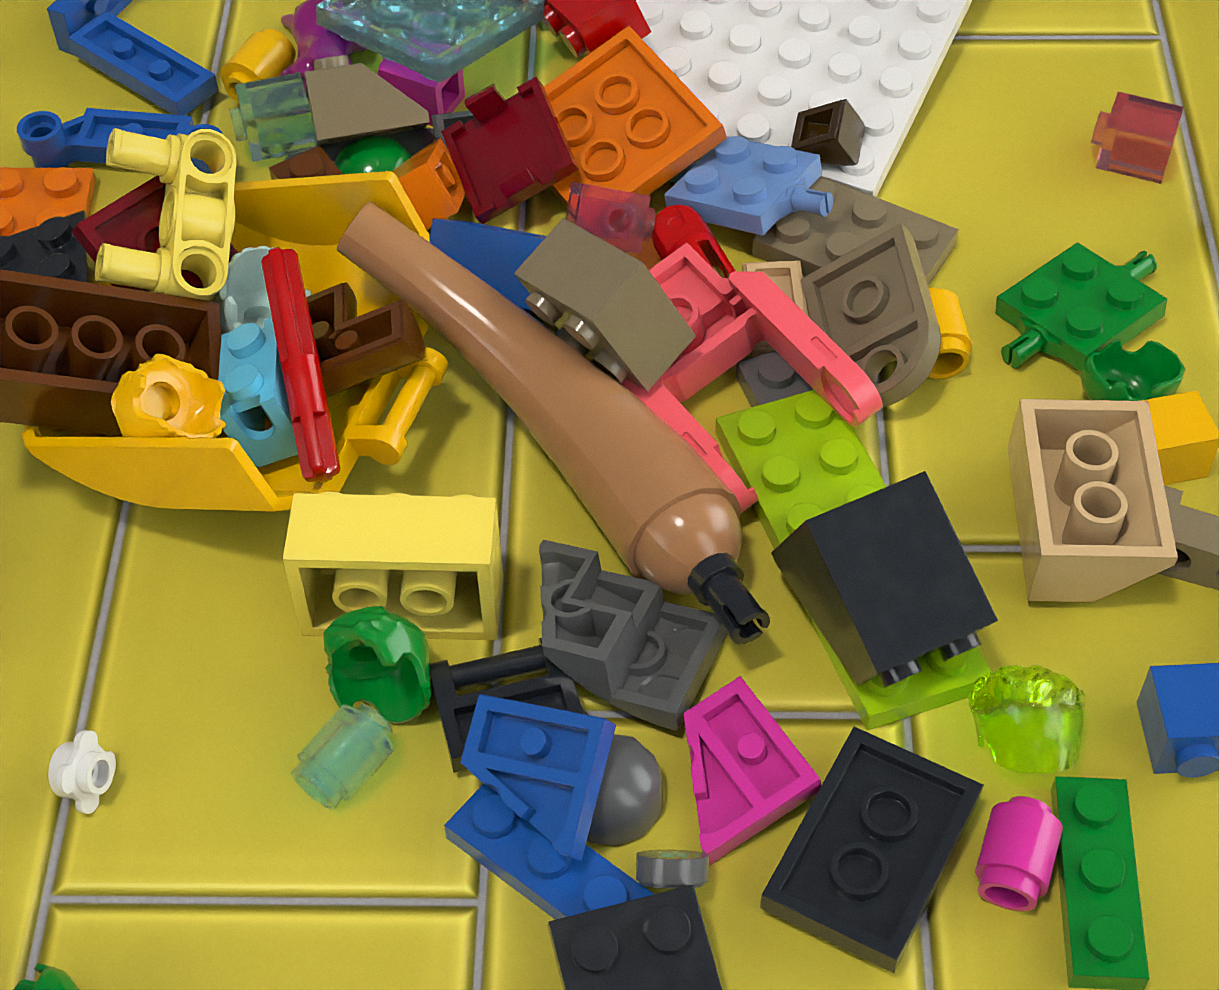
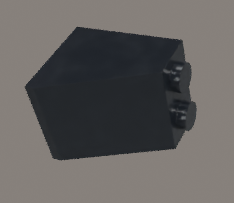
[771,471,998,688]

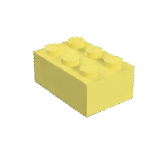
[283,491,503,640]

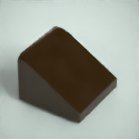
[791,99,865,166]

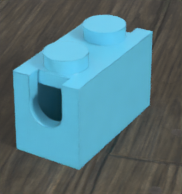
[218,317,298,468]

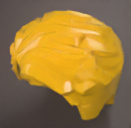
[111,353,226,438]

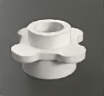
[48,730,116,814]

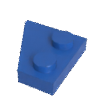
[460,694,616,861]

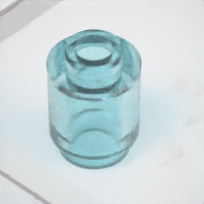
[291,704,394,810]

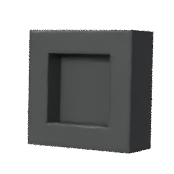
[736,351,814,407]

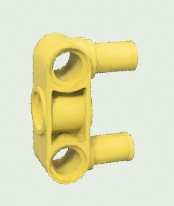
[95,128,236,301]

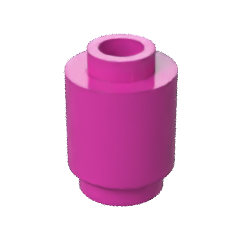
[975,796,1063,911]

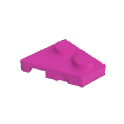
[683,676,821,865]

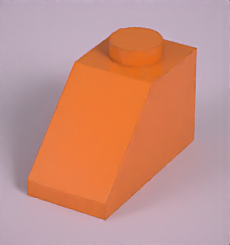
[392,138,466,230]

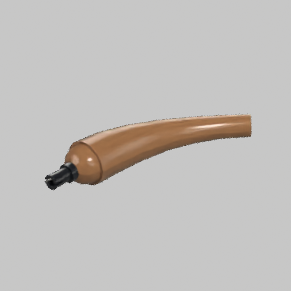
[336,201,770,644]

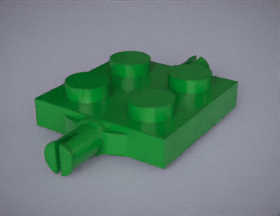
[995,242,1167,372]

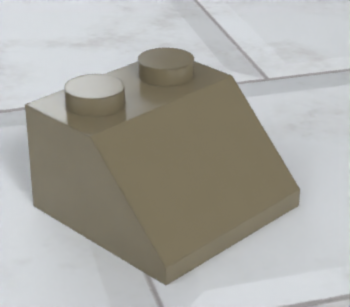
[305,55,430,146]

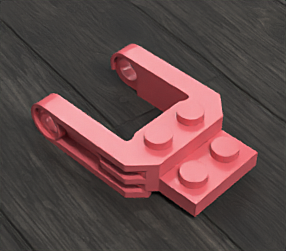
[621,243,883,513]

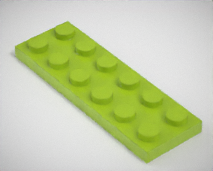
[715,390,994,731]

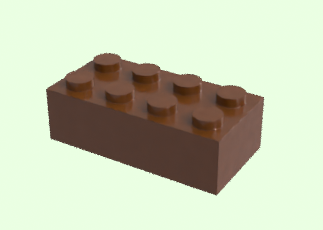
[0,269,221,436]

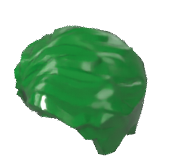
[323,606,431,724]

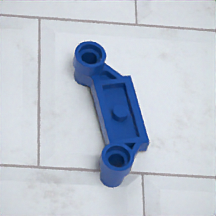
[17,108,223,174]

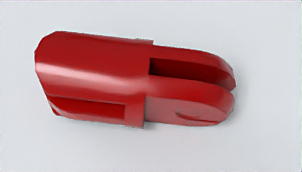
[650,204,736,278]

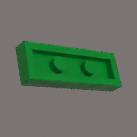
[1051,776,1150,990]

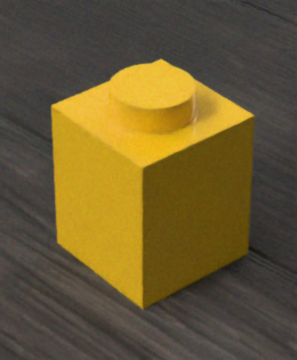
[1141,390,1219,485]

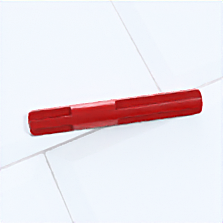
[261,247,341,483]

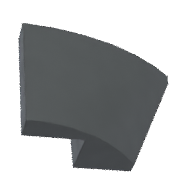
[539,539,728,731]

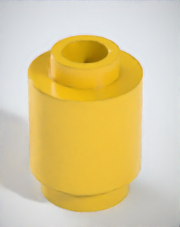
[221,29,296,106]
[928,288,972,379]

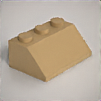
[1008,399,1178,602]

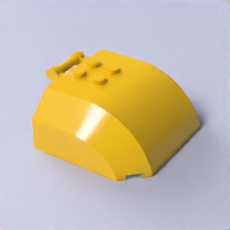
[21,171,449,512]

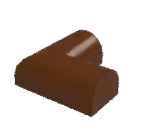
[307,282,426,397]

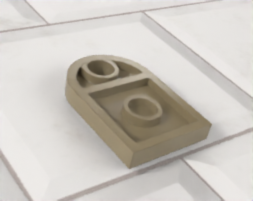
[801,223,941,407]

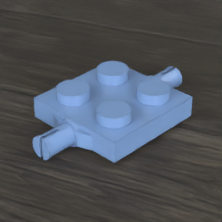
[664,136,833,235]

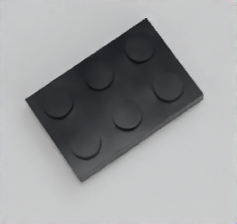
[760,726,984,973]

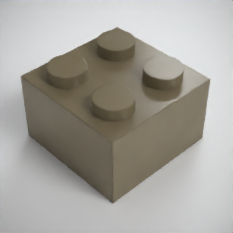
[514,218,696,392]

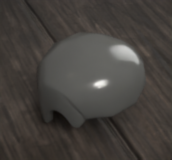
[587,734,662,846]

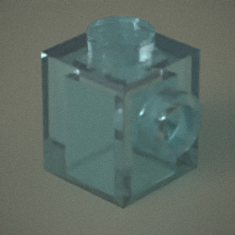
[229,72,317,162]

